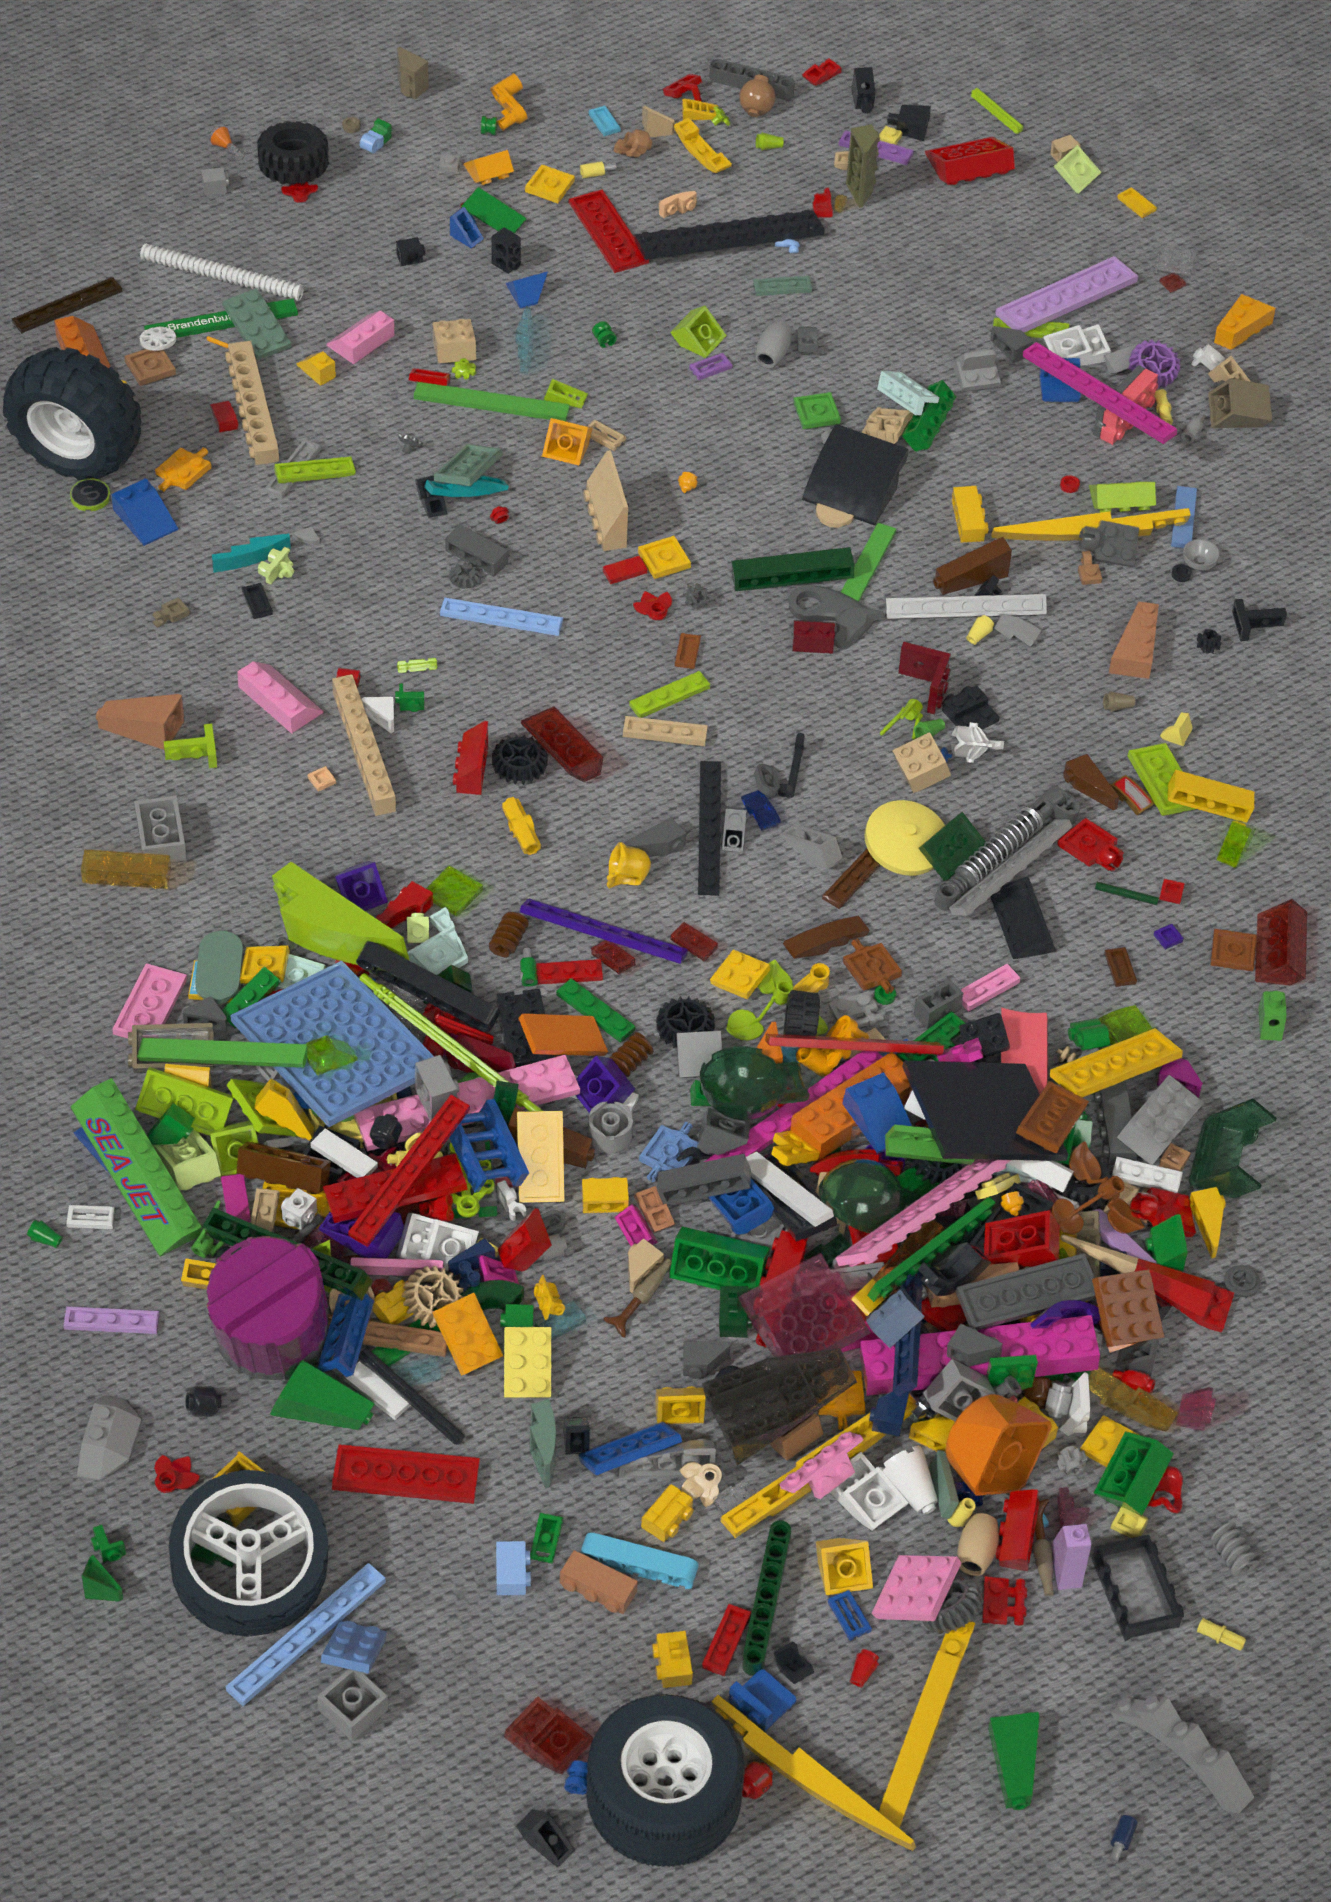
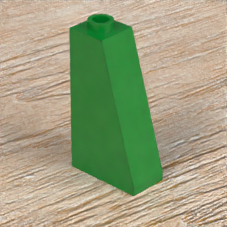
[988,1712,1039,1810]

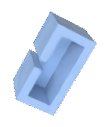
[496,1541,531,1595]

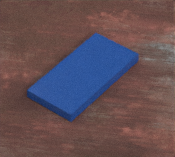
[578,1422,682,1475]

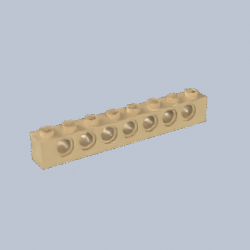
[225,341,279,465]
[332,675,396,816]

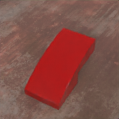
[802,58,842,86]

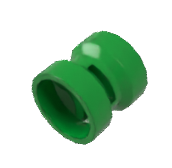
[592,321,617,348]

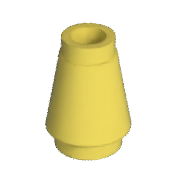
[966,615,994,645]
[948,1498,975,1527]

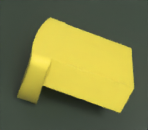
[1160,712,1193,746]
[1111,1506,1148,1538]

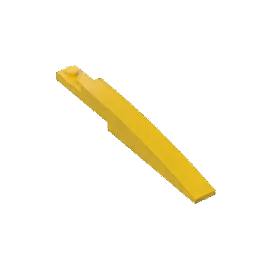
[991,508,1191,541]
[721,1394,917,1538]
[879,1622,975,1829]
[712,1695,916,1851]

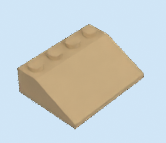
[583,450,628,551]

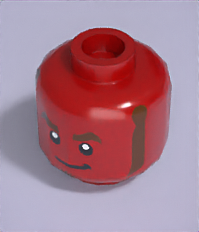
[742,1762,773,1800]

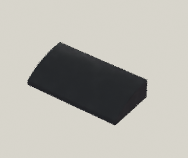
[990,876,1056,959]

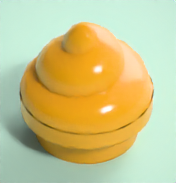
[678,472,698,493]
[1001,1191,1024,1216]

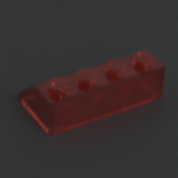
[521,706,604,782]
[1255,899,1307,986]

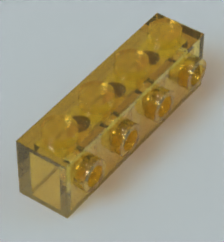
[81,849,171,889]

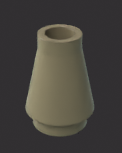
[1103,691,1135,712]

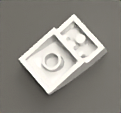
[1043,324,1111,366]
[396,1213,479,1271]
[830,1452,908,1531]

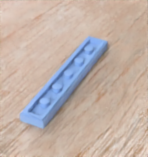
[440,597,563,636]

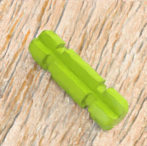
[397,658,437,673]

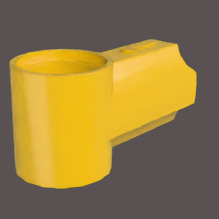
[793,963,830,993]

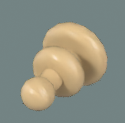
[1057,1046,1077,1063]

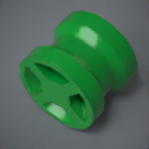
[481,116,497,135]

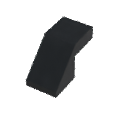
[415,475,448,518]

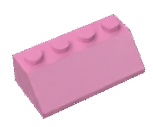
[237,661,323,733]

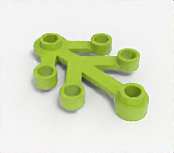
[437,1143,495,1217]

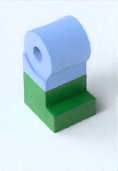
[360,118,392,154]

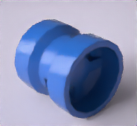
[564,1761,588,1795]

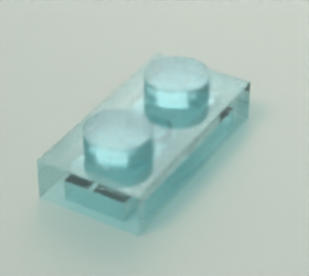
[535,1301,586,1341]

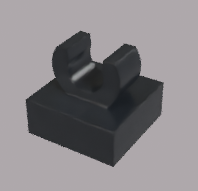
[974,575,1002,596]

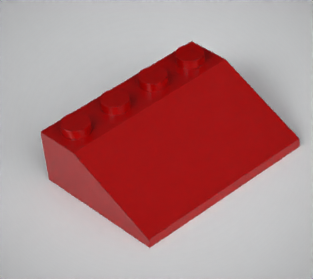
[925,137,1015,185]

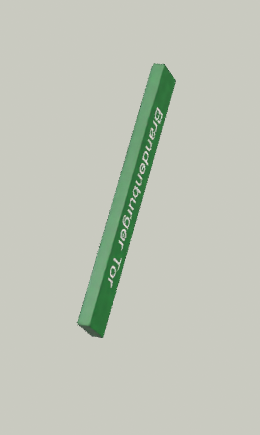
[144,298,298,341]

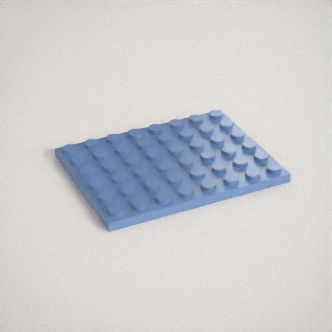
[231,961,434,1127]

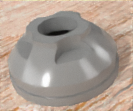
[1183,539,1220,570]

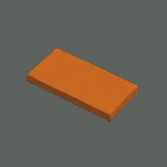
[519,1014,608,1056]

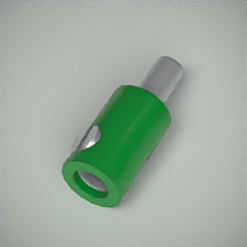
[520,948,538,987]

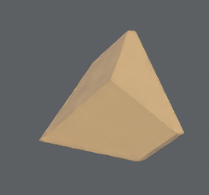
[642,106,675,137]

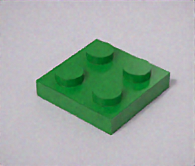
[986,1355,1038,1390]

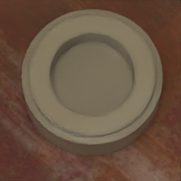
[342,117,361,133]

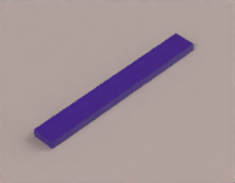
[520,898,688,964]

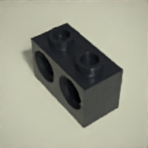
[491,227,521,274]

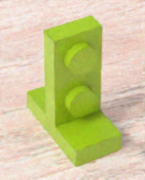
[164,724,217,768]

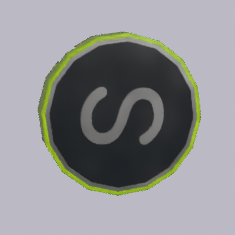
[70,479,110,511]

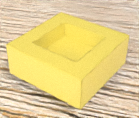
[880,126,902,145]

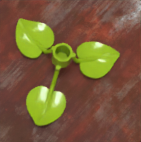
[726,960,828,1041]

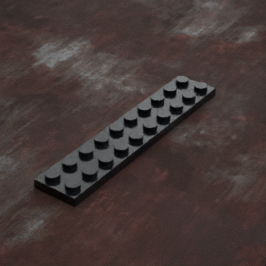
[634,210,825,260]

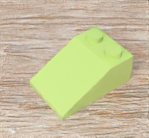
[153,1130,221,1191]

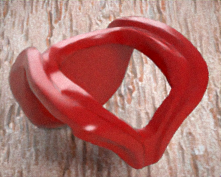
[1148,1466,1183,1514]

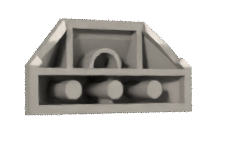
[77,1396,142,1481]

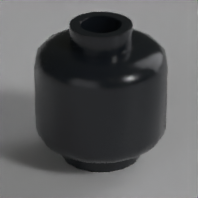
[369,1114,402,1149]
[185,1386,222,1417]

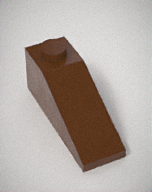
[1063,754,1119,811]

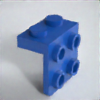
[1039,358,1081,402]
[729,1669,796,1732]

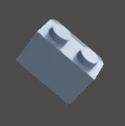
[866,1285,924,1348]

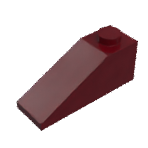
[445,1034,516,1073]

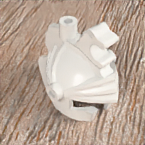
[951,722,1004,763]

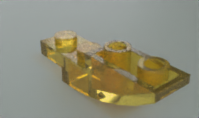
[1088,1367,1178,1432]

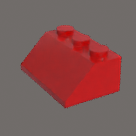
[453,721,488,795]
[995,1489,1040,1571]

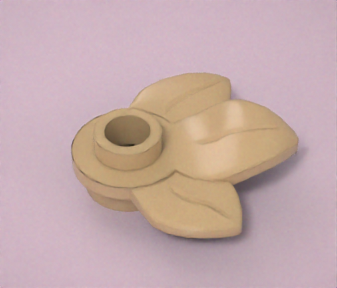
[680,1462,722,1507]

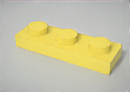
[975,1172,1021,1200]

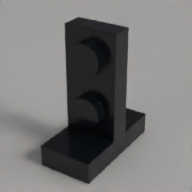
[1232,599,1287,642]

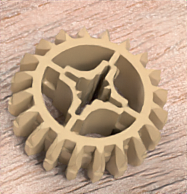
[402,1266,463,1328]

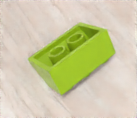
[1089,481,1156,513]

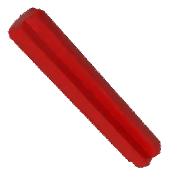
[433,1014,494,1045]

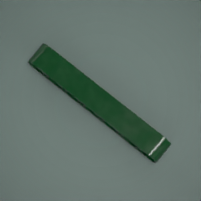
[742,1520,791,1676]

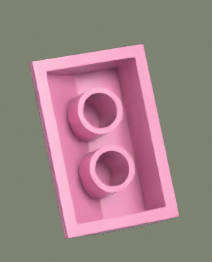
[327,310,394,364]

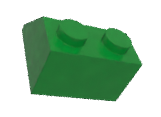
[1145,1214,1188,1272]

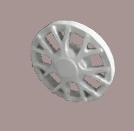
[140,326,176,351]

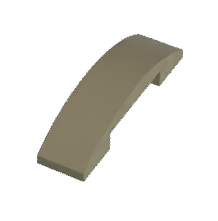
[1076,1211,1101,1278]

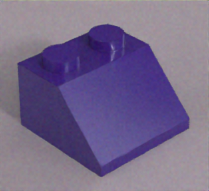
[575,1055,635,1113]

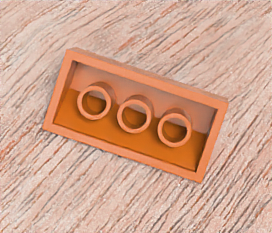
[54,316,111,368]

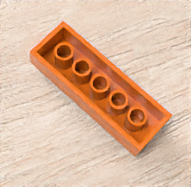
[790,1052,912,1160]

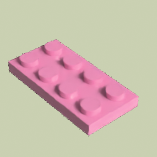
[112,963,187,1039]

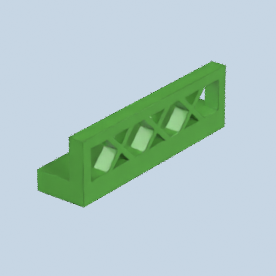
[885,1124,974,1165]

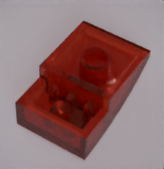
[504,1696,594,1775]

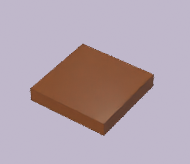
[1210,929,1257,972]

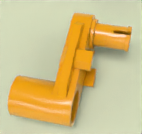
[490,73,528,131]
[796,1015,869,1077]

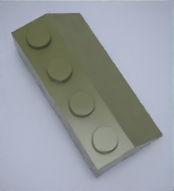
[846,124,880,208]

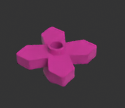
[937,1038,983,1062]

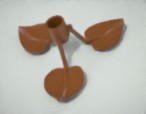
[1052,1142,1144,1235]

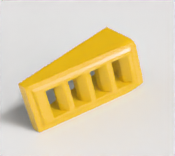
[682,99,718,120]

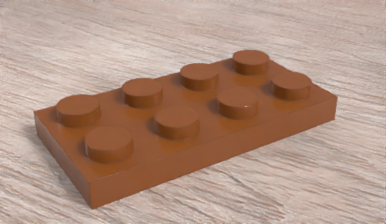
[1016,1081,1089,1154]

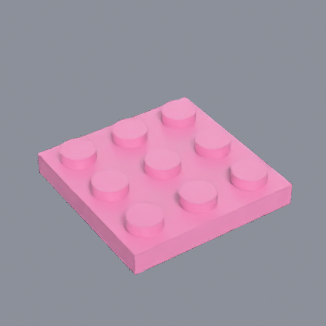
[872,1555,962,1621]

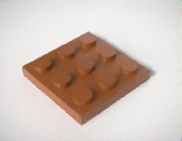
[1092,1270,1164,1347]

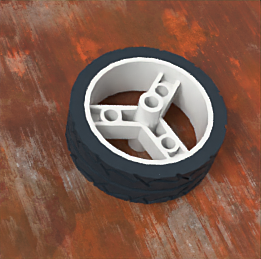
[169,1470,328,1637]

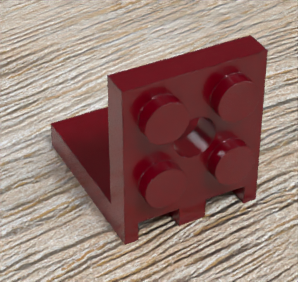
[898,642,951,715]

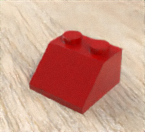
[497,1208,552,1272]

